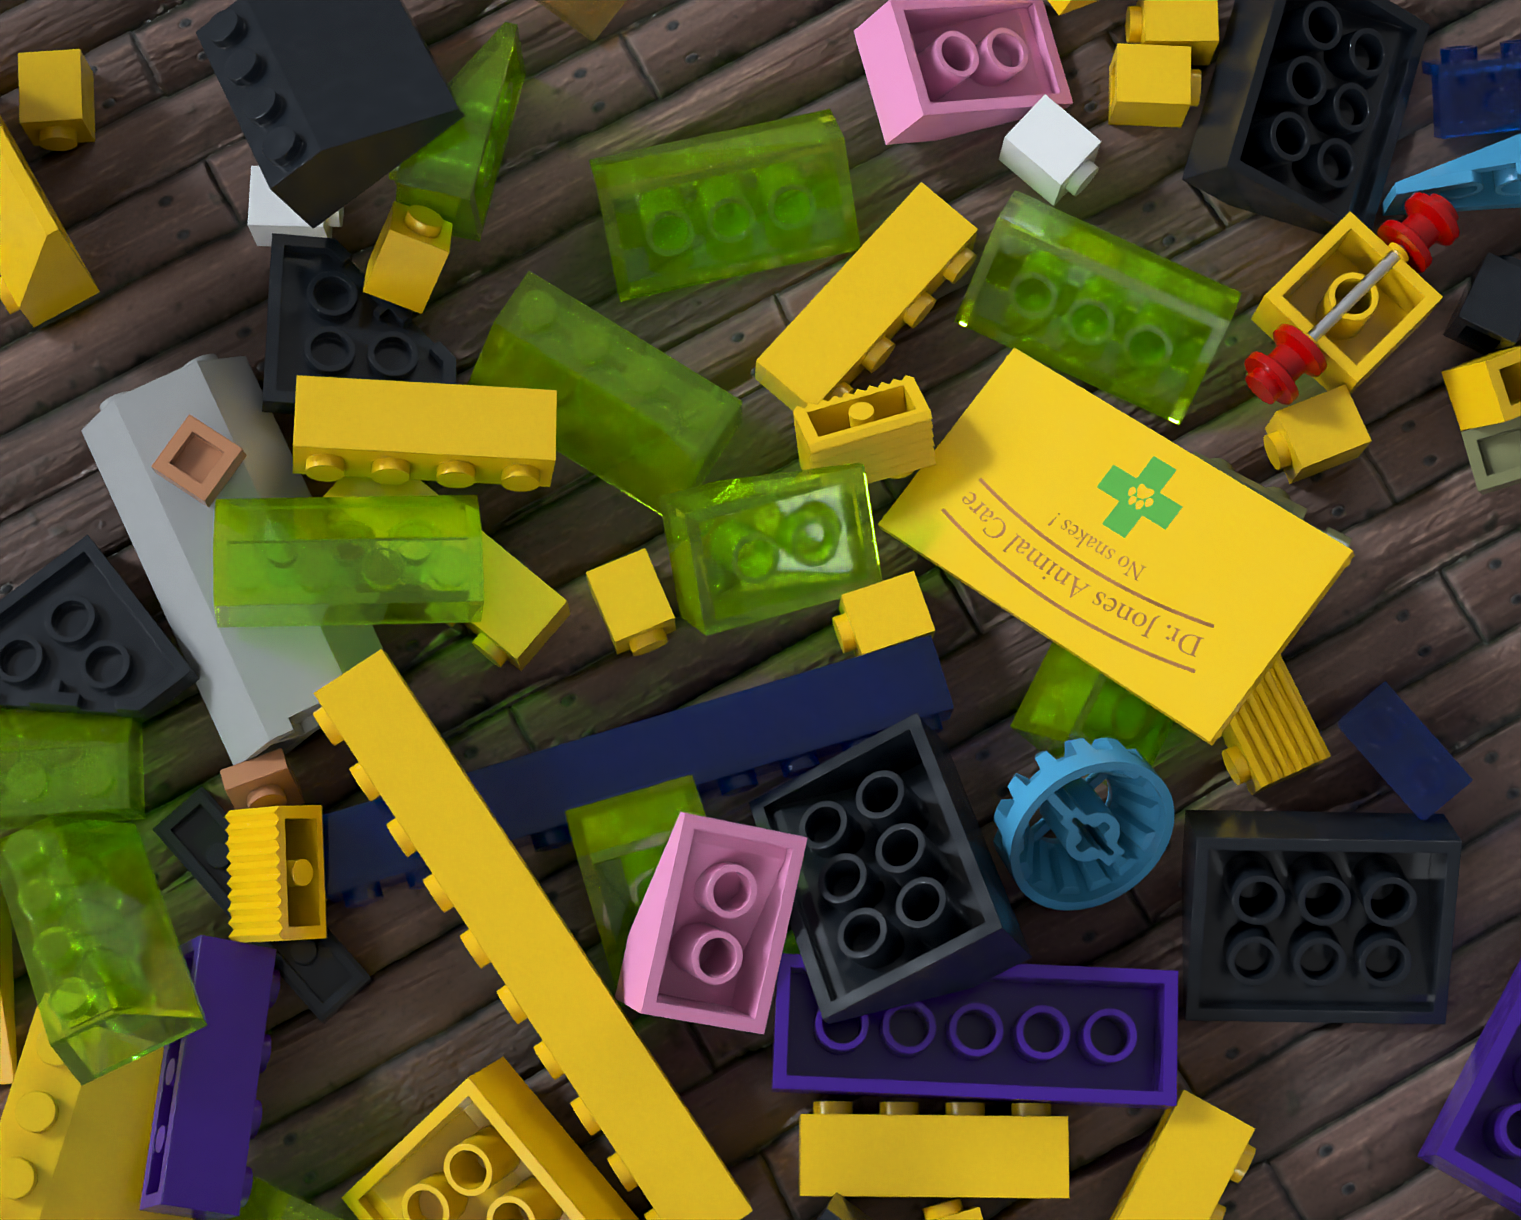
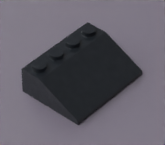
[196,0,466,229]
[1182,0,1430,235]
[749,713,1032,1024]
[1182,810,1462,1024]

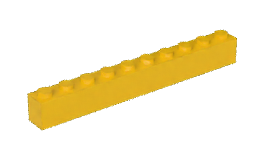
[313,649,753,1220]

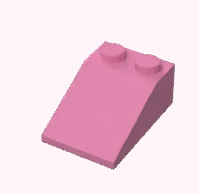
[854,0,1073,145]
[615,812,808,1034]

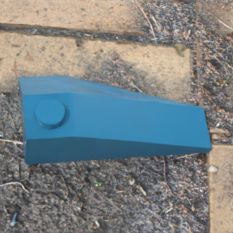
[1381,133,1521,216]

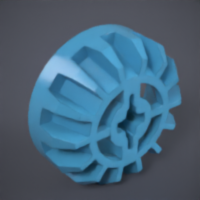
[993,737,1175,910]

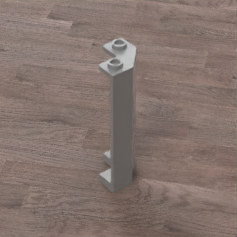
[81,354,384,765]

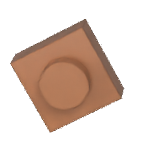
[151,414,247,508]
[220,748,305,810]

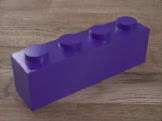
[139,935,280,1220]

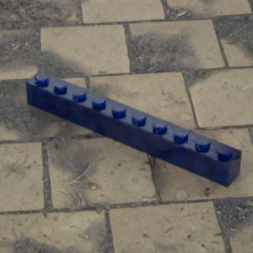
[323,635,954,909]

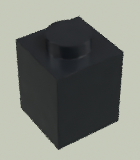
[1443,252,1521,355]

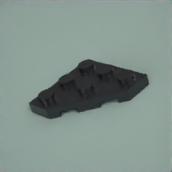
[262,233,456,414]
[0,534,200,719]

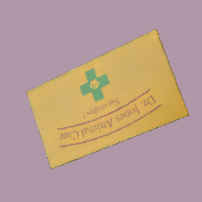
[878,347,1355,746]

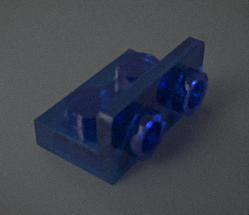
[1422,39,1521,139]
[1338,681,1473,820]

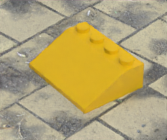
[0,115,100,327]
[0,1005,195,1220]
[341,1056,639,1220]

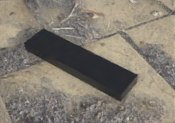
[152,786,374,1024]

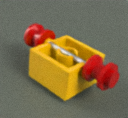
[1244,192,1460,405]

